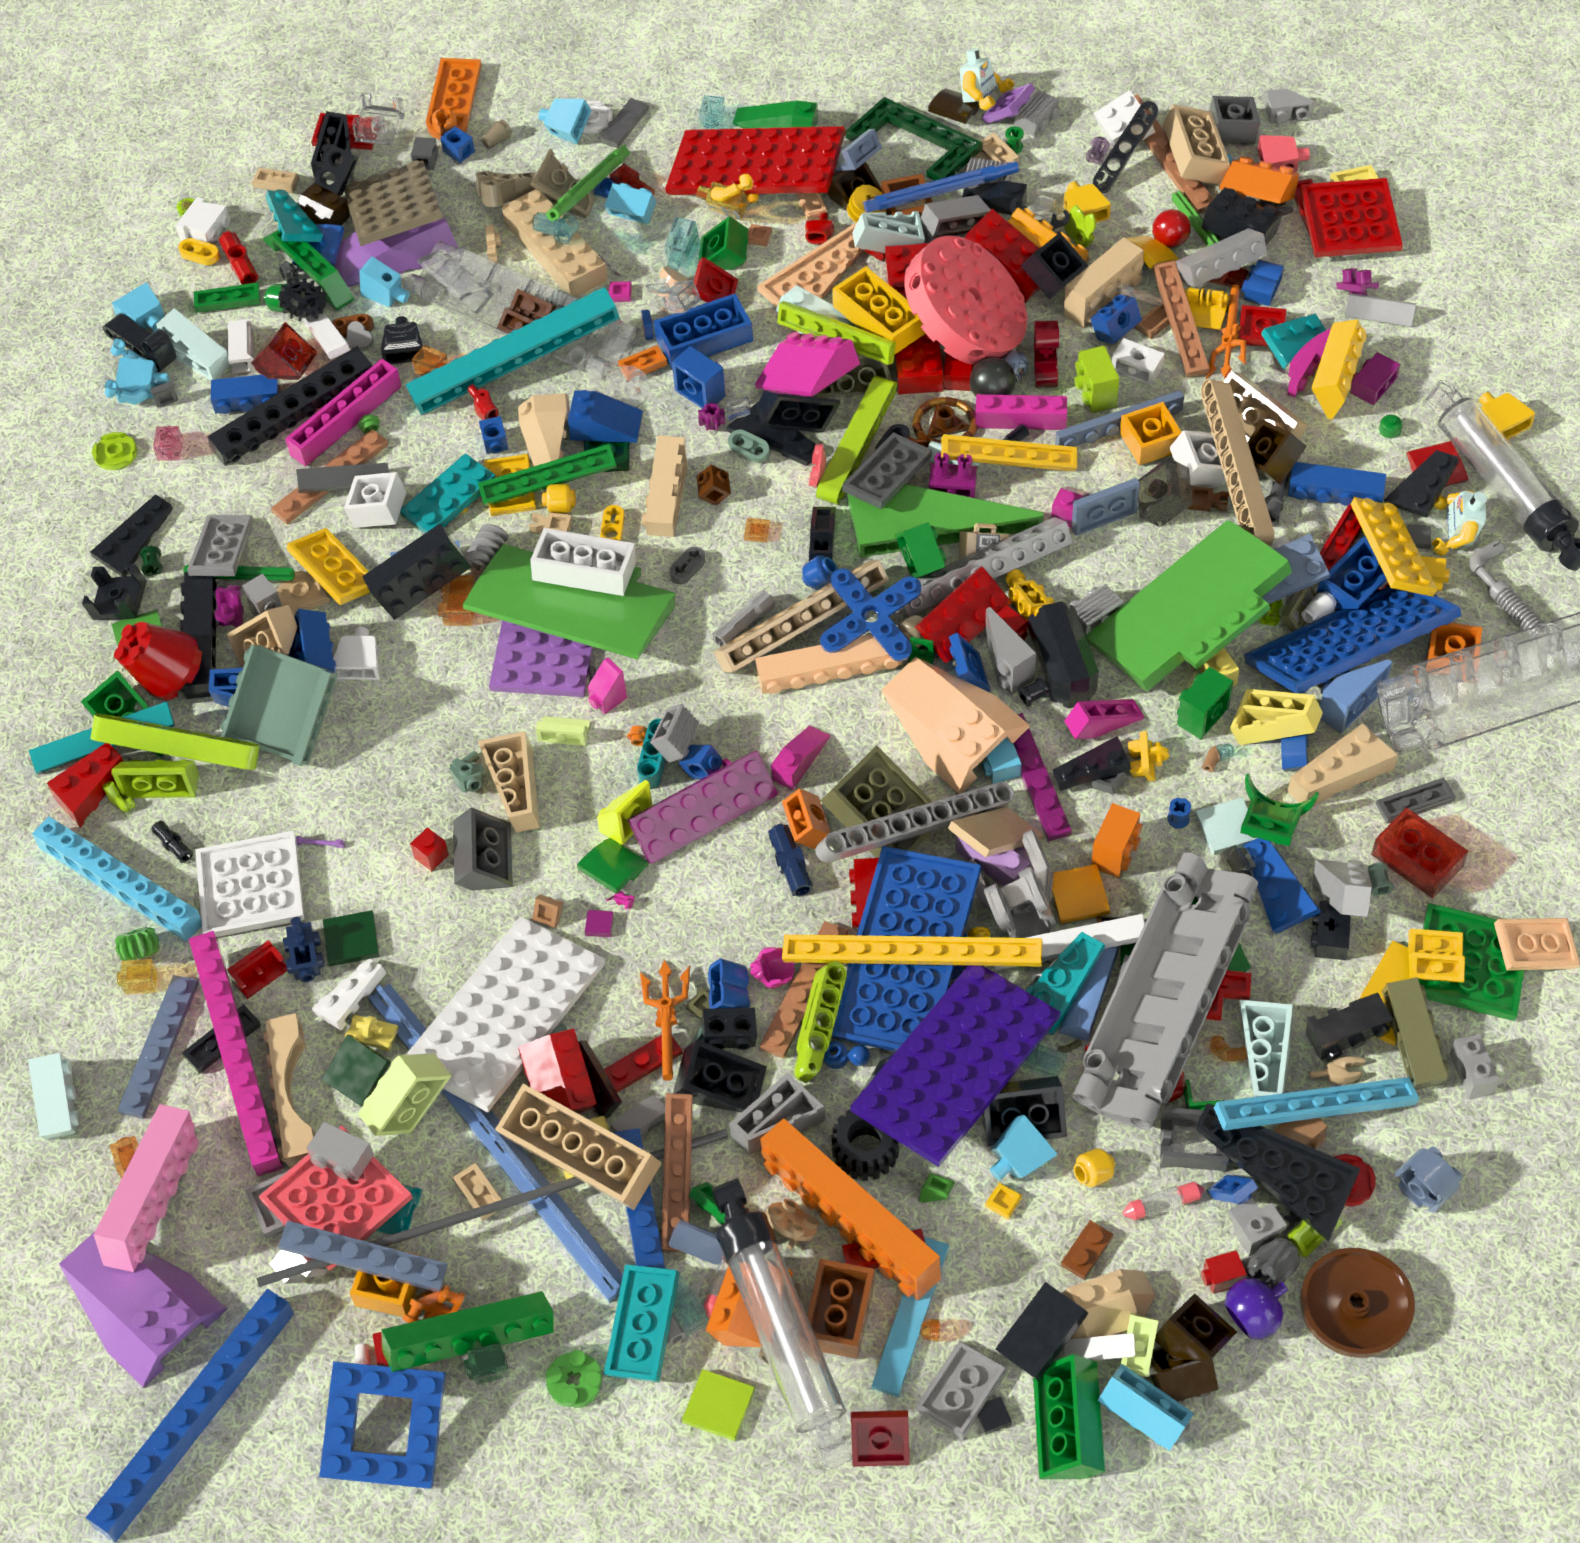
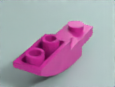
[1287,328,1331,398]

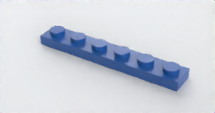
[613,1128,665,1269]

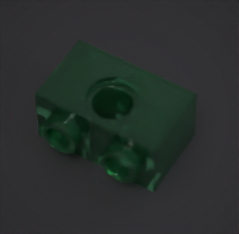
[464,1342,510,1385]

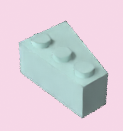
[852,211,925,254]
[28,1053,80,1140]

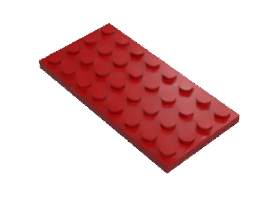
[665,126,846,195]

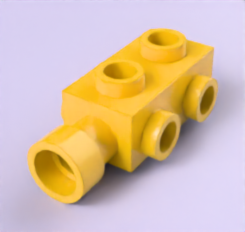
[1005,569,1054,621]

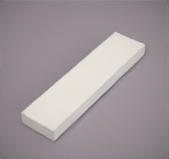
[303,312,350,359]

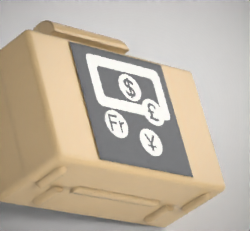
[958,523,1010,559]

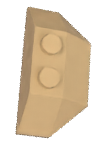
[1062,1269,1155,1339]

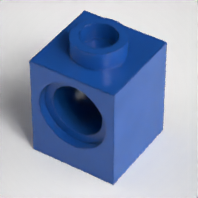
[440,126,475,163]
[479,416,509,454]
[679,744,723,779]

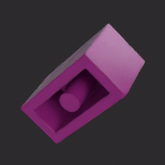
[1350,352,1400,406]

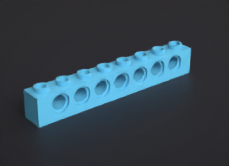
[32,816,202,942]

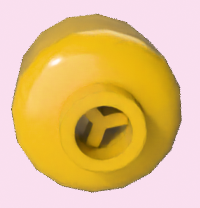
[542,484,576,514]
[1074,1148,1115,1187]

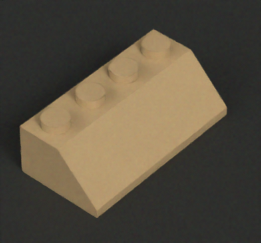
[1224,371,1309,441]

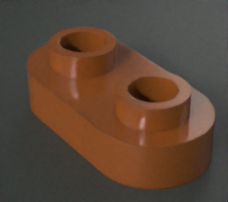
[332,314,374,338]

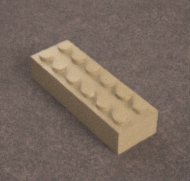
[502,189,608,299]
[495,1084,662,1210]

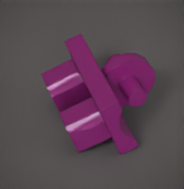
[1336,268,1379,296]
[215,584,244,628]

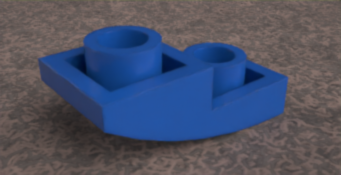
[1281,734,1309,772]

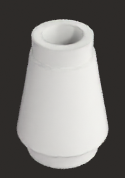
[1301,592,1336,623]

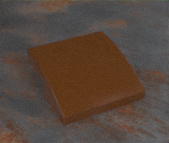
[497,289,557,333]

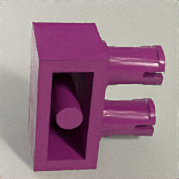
[929,453,977,498]

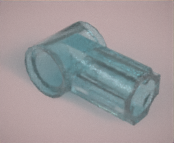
[533,212,580,244]

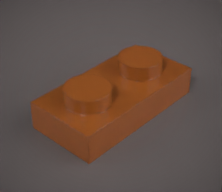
[1061,1220,1113,1280]

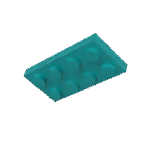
[400,453,496,533]
[604,1264,680,1383]

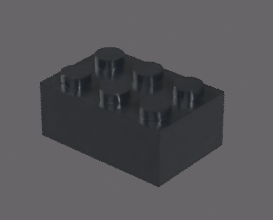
[1201,187,1283,245]

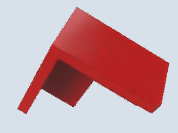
[1206,970,1252,1021]

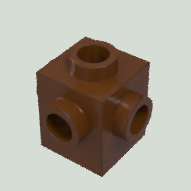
[696,464,731,505]

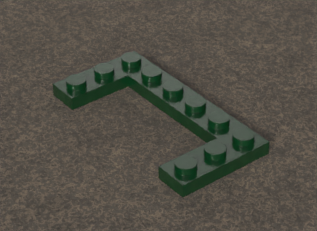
[845,97,983,180]

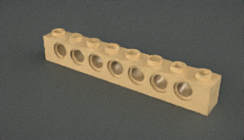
[713,560,890,672]

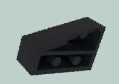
[311,111,354,183]
[1306,992,1393,1060]

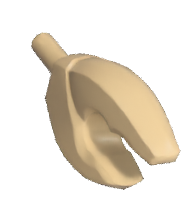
[1309,1056,1365,1084]

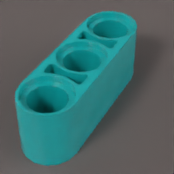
[637,718,666,789]

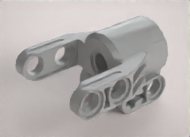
[967,829,1056,938]

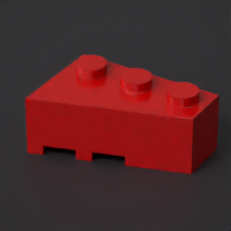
[47,743,123,828]

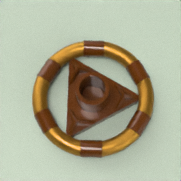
[912,397,978,443]

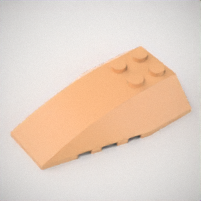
[881,657,1030,794]

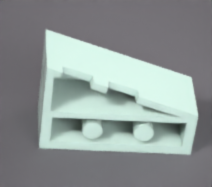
[776,285,855,334]
[156,308,231,380]

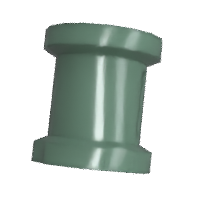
[1368,862,1394,895]

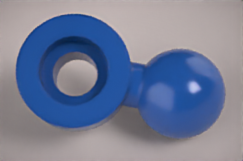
[823,1041,870,1069]

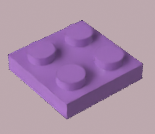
[982,83,1036,124]

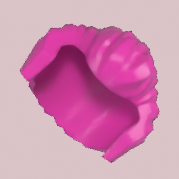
[750,947,795,989]

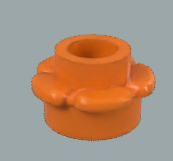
[627,725,647,746]

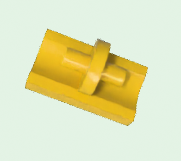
[1128,731,1169,781]

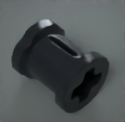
[1018,677,1050,707]

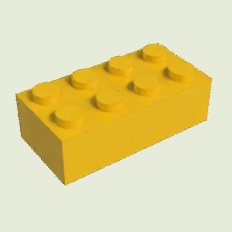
[833,266,926,355]

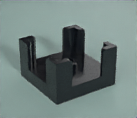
[82,564,147,620]

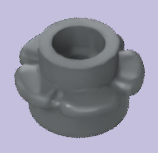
[279,260,297,281]

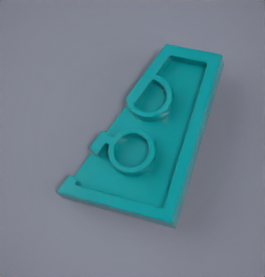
[1261,313,1326,369]

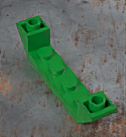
[263,229,354,311]

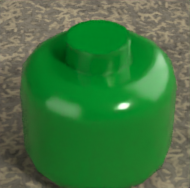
[1379,414,1403,439]

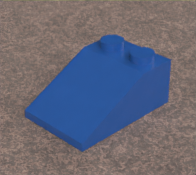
[568,390,643,443]

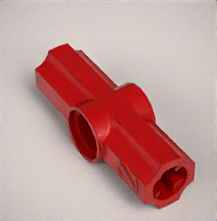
[219,231,259,285]

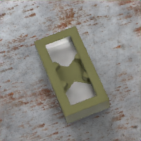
[1281,586,1317,632]

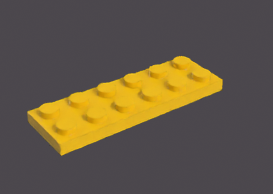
[1351,497,1437,597]

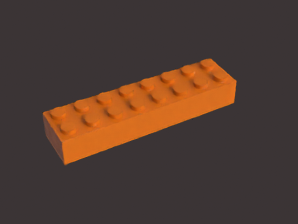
[760,1118,941,1301]

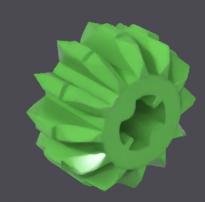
[115,927,160,961]

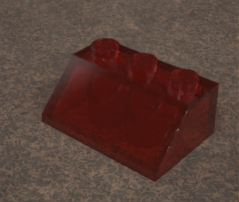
[251,322,318,380]

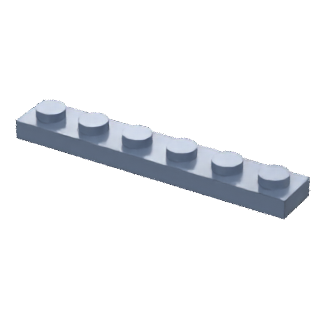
[1055,390,1184,447]
[118,975,199,1119]
[278,1220,448,1293]

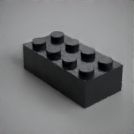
[362,523,472,620]

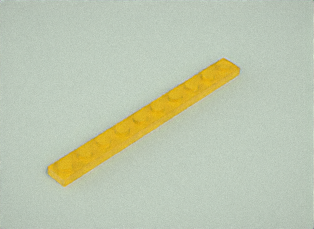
[782,934,1043,967]

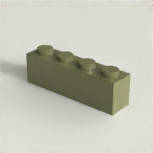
[1382,977,1449,1090]

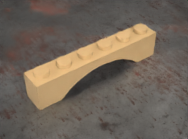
[263,1013,315,1169]

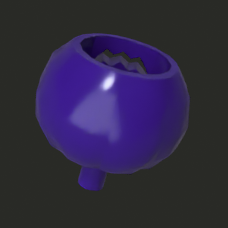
[1224,1278,1288,1340]

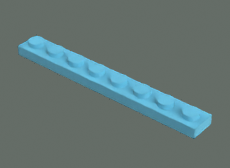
[1214,1077,1420,1130]

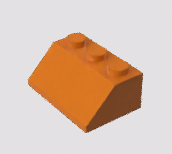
[1219,156,1300,204]
[706,1256,793,1348]

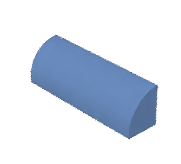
[1058,946,1119,1041]

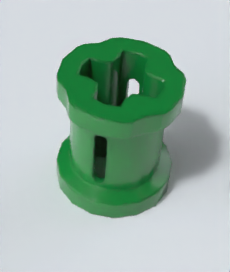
[1005,126,1024,154]

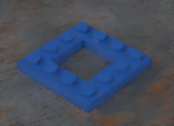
[319,1361,446,1489]

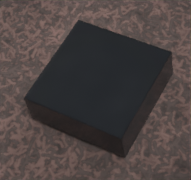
[978,1396,1012,1435]

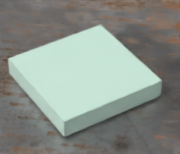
[1195,798,1257,855]

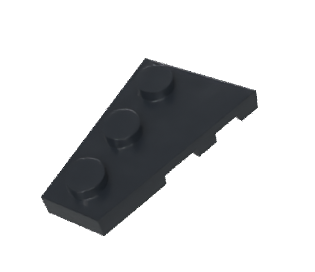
[1384,450,1459,518]

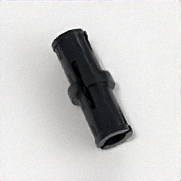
[151,820,193,863]

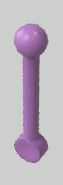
[296,836,345,848]

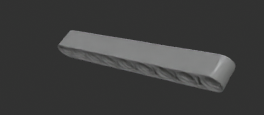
[816,782,1014,863]

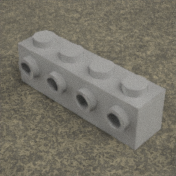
[1176,228,1267,288]

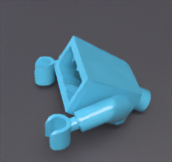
[104,338,169,405]

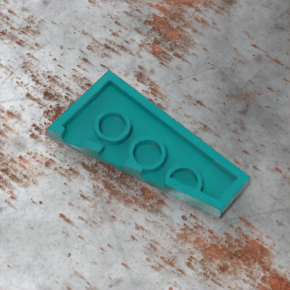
[266,189,323,242]

